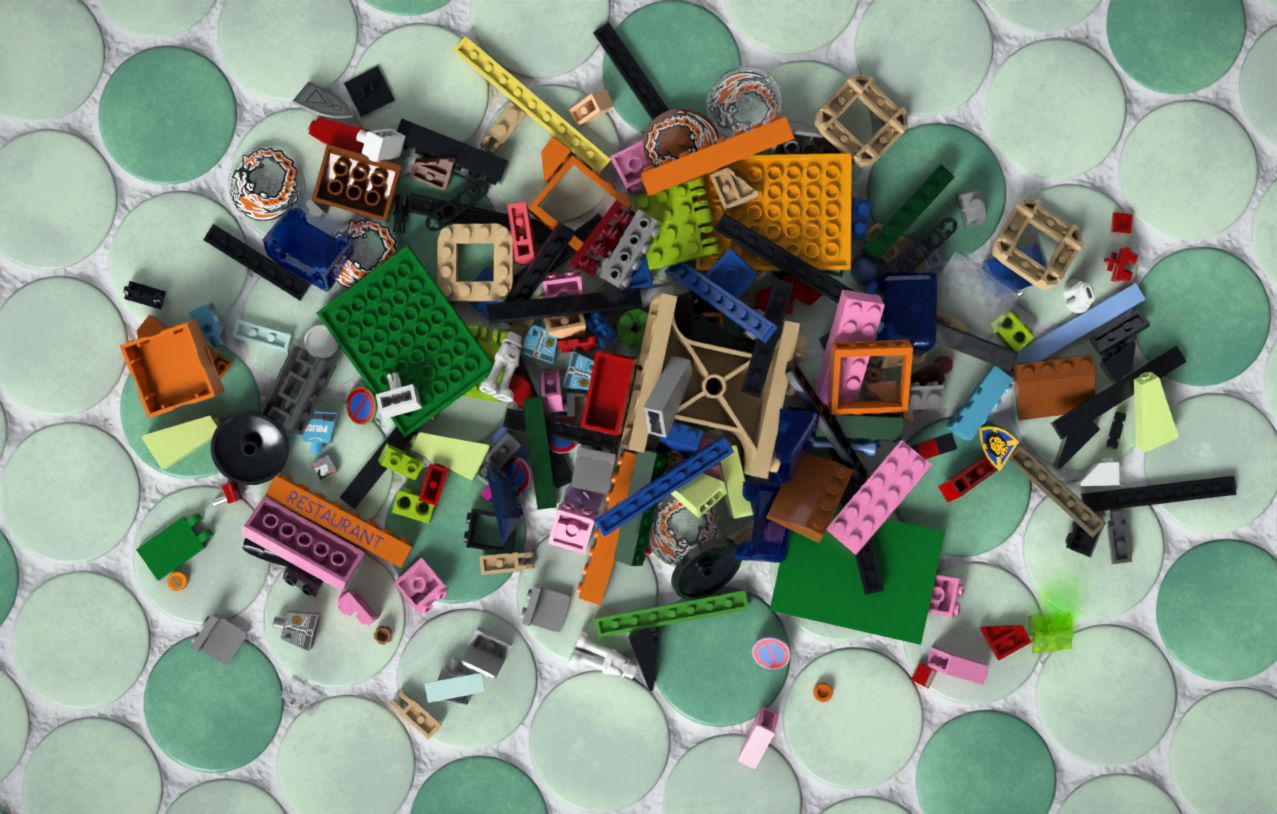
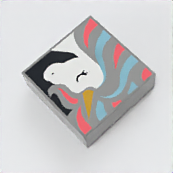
[311,454,338,480]

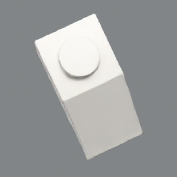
[1077,458,1120,486]

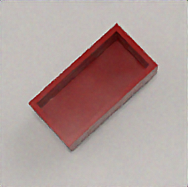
[581,349,638,436]

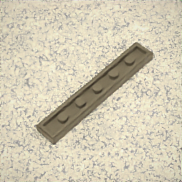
[1008,444,1107,538]

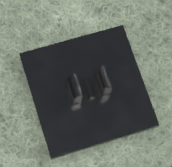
[344,66,395,117]

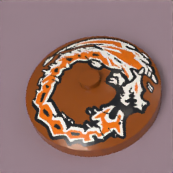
[643,108,719,183]

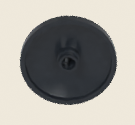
[210,410,289,485]
[671,537,742,600]

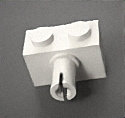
[357,129,405,162]
[376,373,422,419]

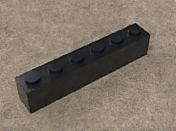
[396,119,510,186]

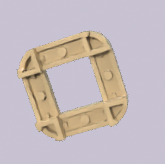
[814,75,908,168]
[992,199,1084,291]
[437,224,516,302]

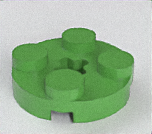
[616,309,648,347]

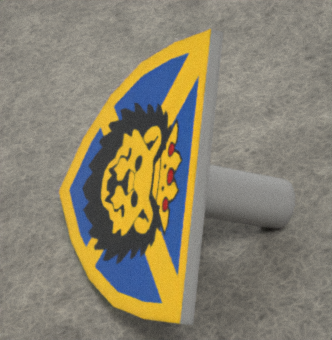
[979,426,1020,471]

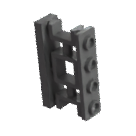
[260,345,337,435]

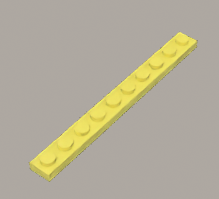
[453,36,611,174]

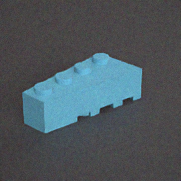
[946,365,1013,441]

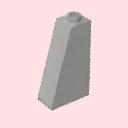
[644,356,692,438]

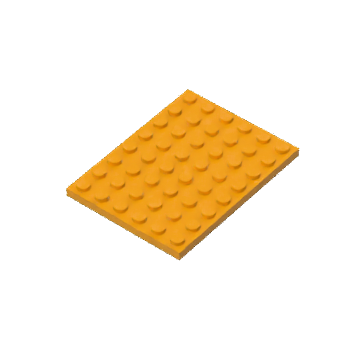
[696,153,852,271]

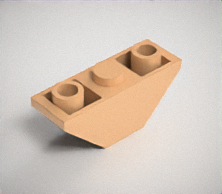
[863,381,914,423]

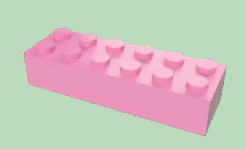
[814,290,885,406]
[827,440,932,555]
[242,496,365,592]

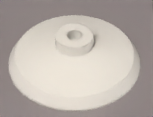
[304,325,339,359]

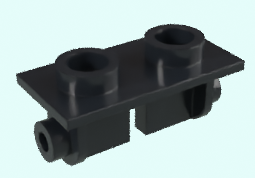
[123,281,167,310]

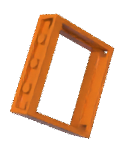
[528,155,632,251]
[827,340,913,416]

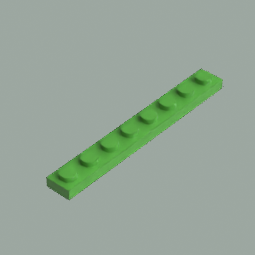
[594,590,749,638]

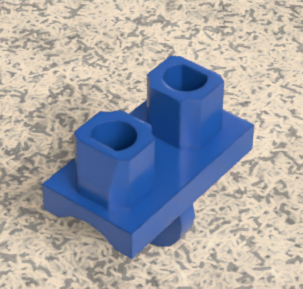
[584,312,619,348]

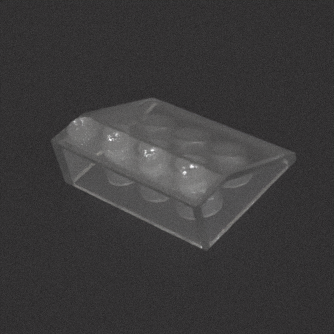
[928,251,1024,341]

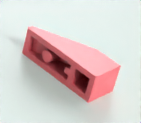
[507,201,538,265]

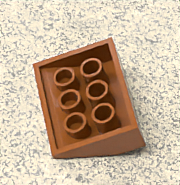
[312,144,402,222]
[1012,354,1095,421]
[766,452,854,543]

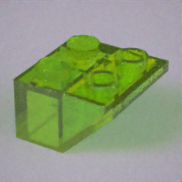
[1028,611,1073,653]

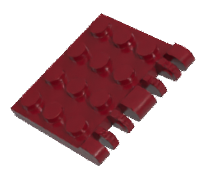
[569,200,636,277]

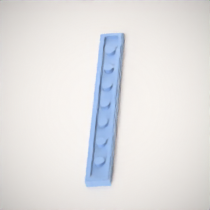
[1009,283,1145,376]

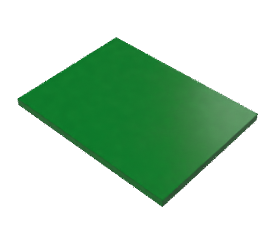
[316,245,494,437]
[769,507,945,645]

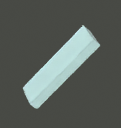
[232,319,293,353]
[424,672,486,703]

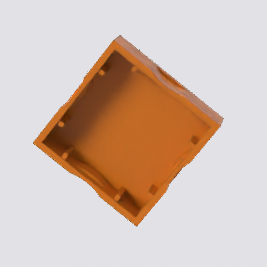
[119,318,225,418]

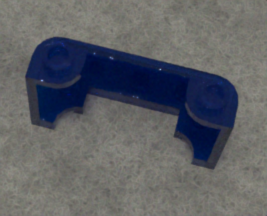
[262,206,354,292]
[876,272,937,355]
[771,408,819,485]
[735,481,790,563]

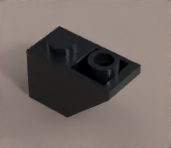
[1098,341,1136,383]

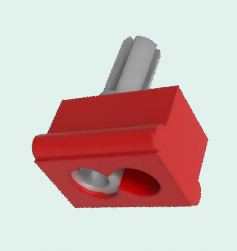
[213,482,242,506]

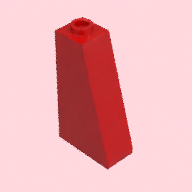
[308,117,370,155]

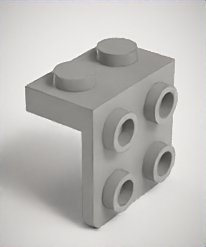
[571,445,616,494]
[520,585,570,632]
[191,613,247,665]
[461,626,513,679]

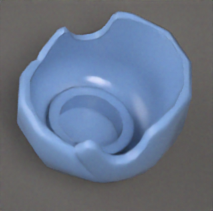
[850,255,881,284]

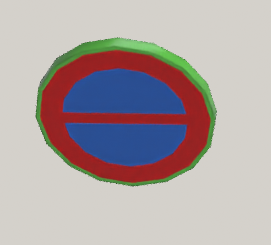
[346,387,377,425]

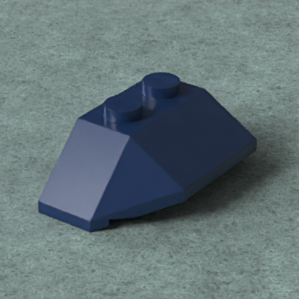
[485,466,524,545]

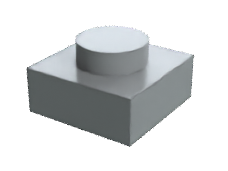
[305,198,327,219]

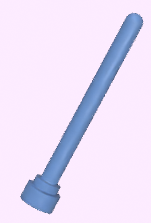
[784,438,877,456]

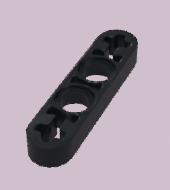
[425,179,489,232]
[897,217,958,274]

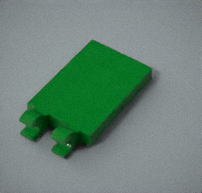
[136,513,214,581]

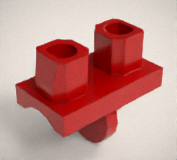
[1103,246,1138,283]

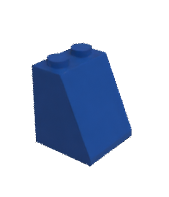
[656,422,703,461]

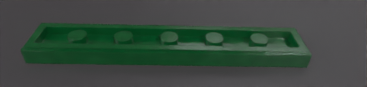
[523,396,557,510]

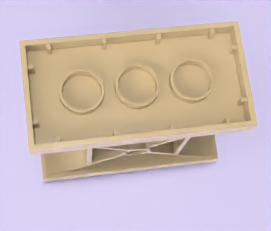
[620,293,806,479]

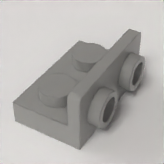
[908,382,944,410]

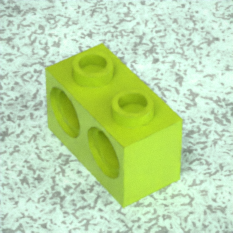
[988,309,1034,352]
[378,443,424,481]
[392,487,436,523]

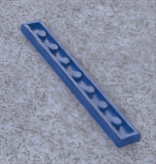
[665,262,778,343]
[593,435,734,537]

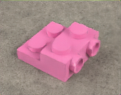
[610,140,648,194]
[542,269,583,298]
[548,502,596,554]
[393,557,449,614]
[928,575,965,618]
[336,589,379,626]

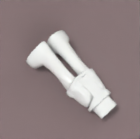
[1062,279,1095,314]
[480,332,522,402]
[568,631,638,679]

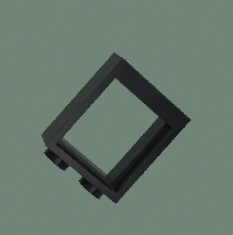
[463,508,517,554]

